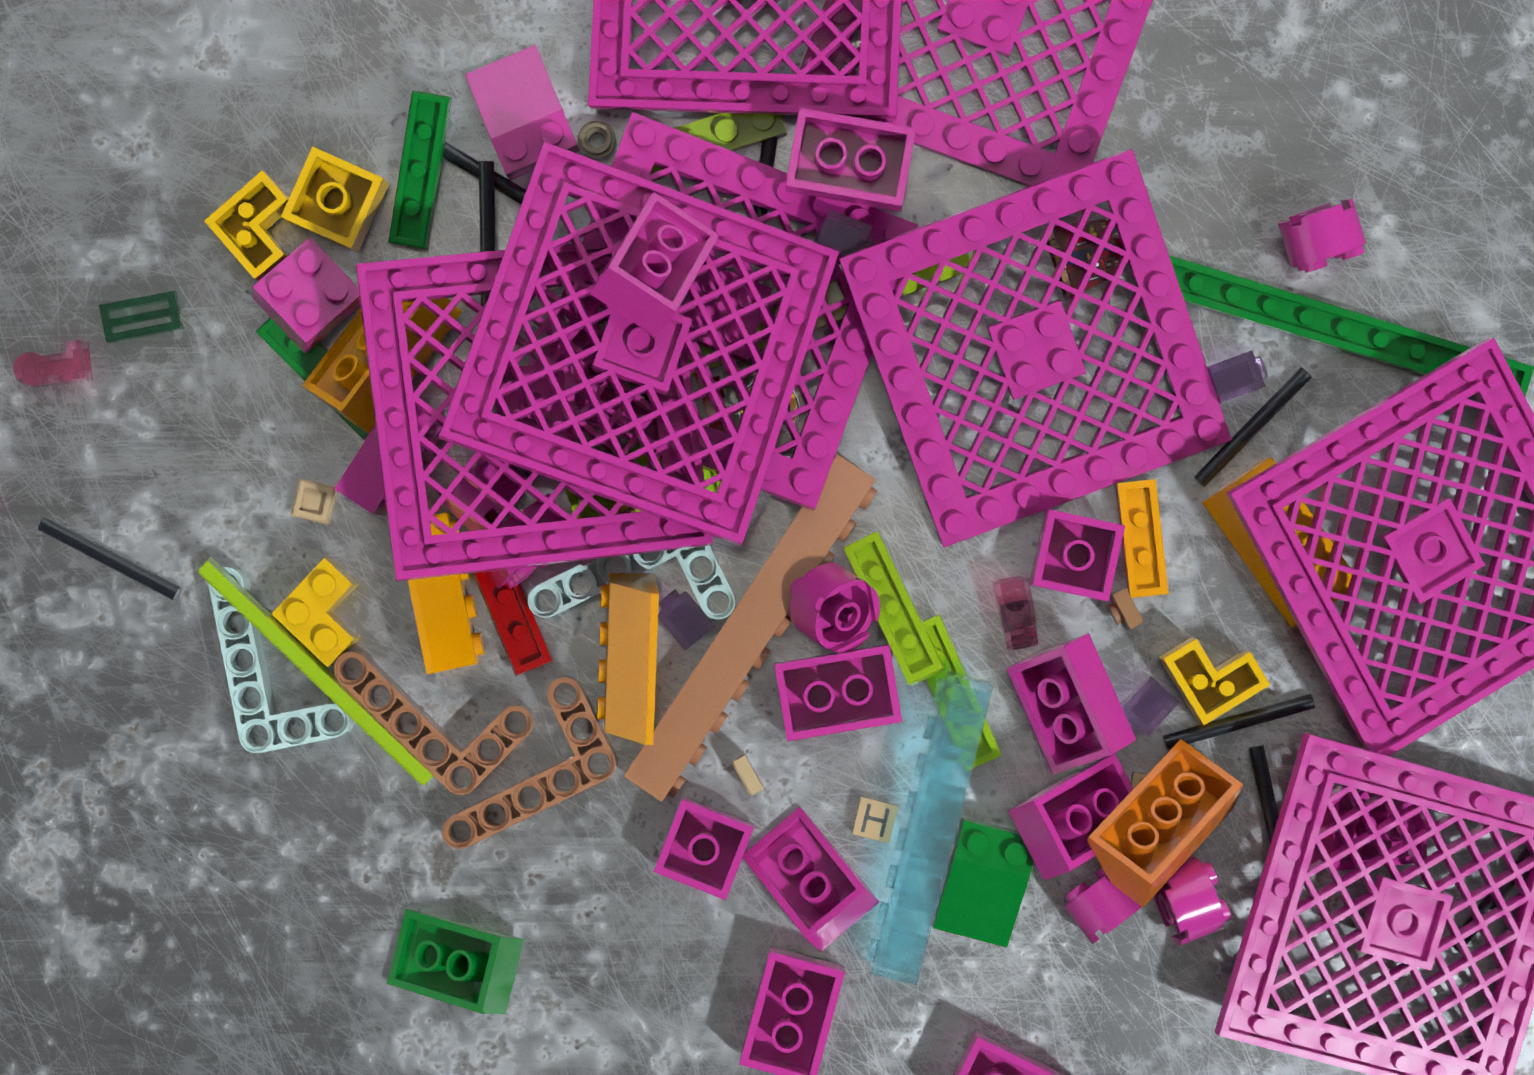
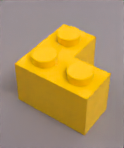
[204,170,289,281]
[272,558,360,667]
[1158,637,1270,725]

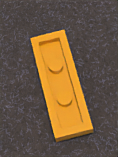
[1116,479,1169,598]

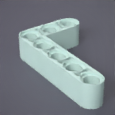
[528,545,736,620]
[209,567,355,753]

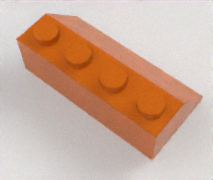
[1087,739,1243,907]

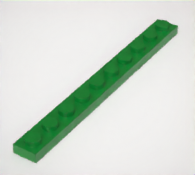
[1169,255,1534,397]

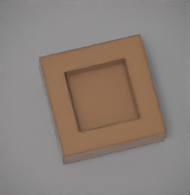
[1107,588,1144,629]

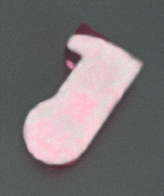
[13,340,93,387]
[991,574,1038,651]

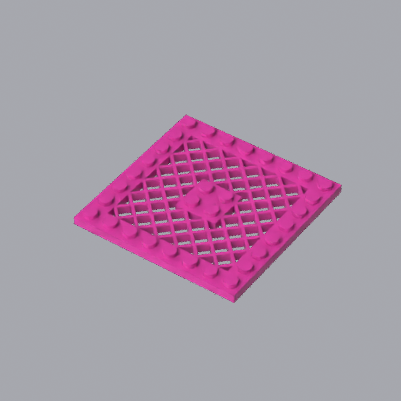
[588,0,902,119]
[800,0,1153,187]
[535,112,919,511]
[439,142,839,546]
[838,149,1232,547]
[356,239,713,582]
[1226,338,1534,756]
[1214,732,1534,1075]

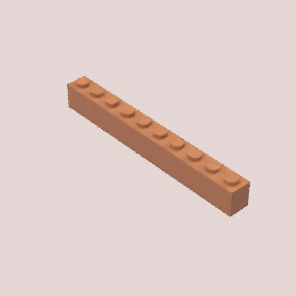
[623,454,877,802]

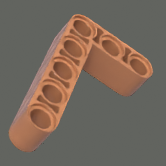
[334,651,536,795]
[442,676,618,849]

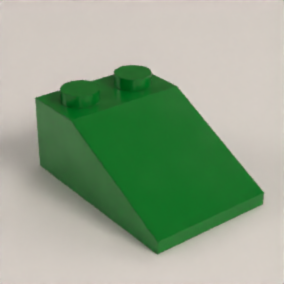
[933,816,1034,948]
[387,909,524,1015]

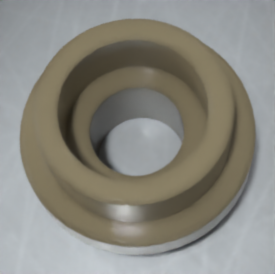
[578,120,616,159]

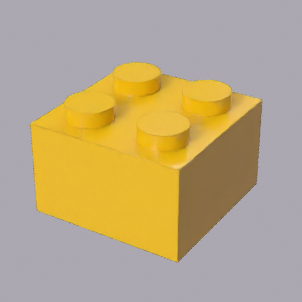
[281,146,389,253]

